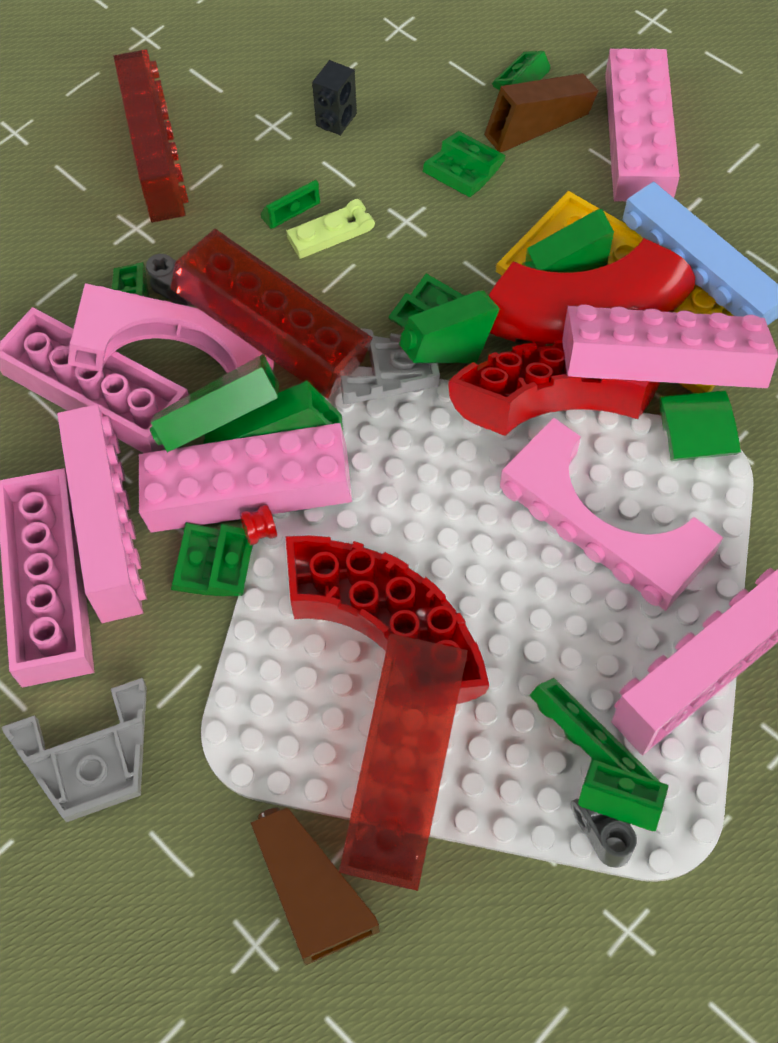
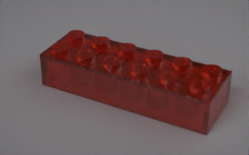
[113,49,189,223]
[170,229,373,399]
[339,634,468,891]

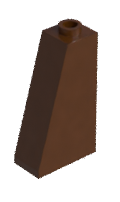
[484,73,599,152]
[251,807,380,965]

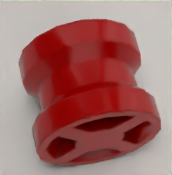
[240,504,277,545]

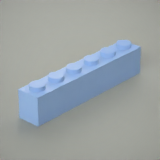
[622,181,778,325]

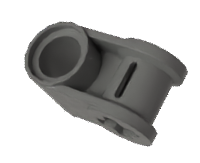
[146,254,207,307]
[571,798,637,868]

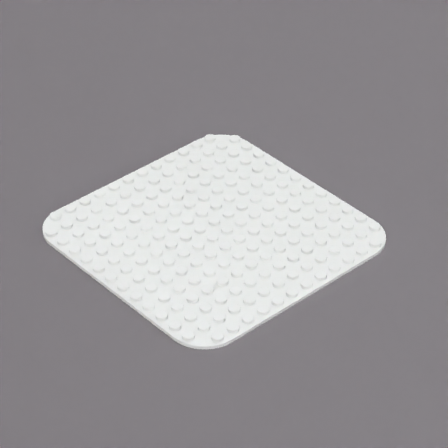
[201,366,753,882]

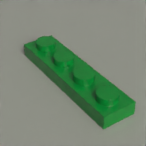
[529,678,660,782]

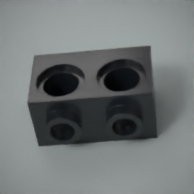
[312,60,357,136]

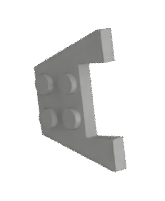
[333,324,440,404]
[2,678,147,822]

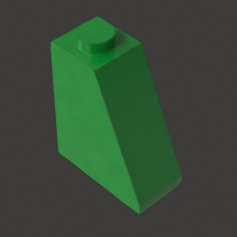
[522,209,614,273]
[399,291,500,363]

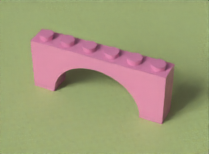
[68,283,279,374]
[500,418,723,611]

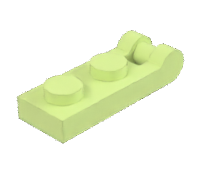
[286,199,375,259]

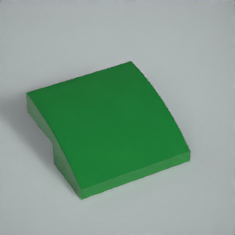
[422,131,506,197]
[388,273,465,328]
[659,390,741,461]
[171,522,252,596]

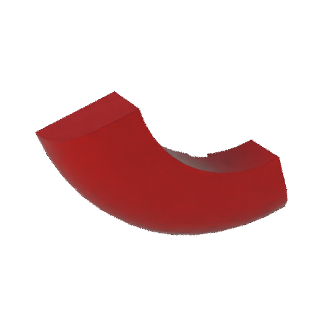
[489,238,695,347]
[448,340,660,436]
[285,535,489,709]

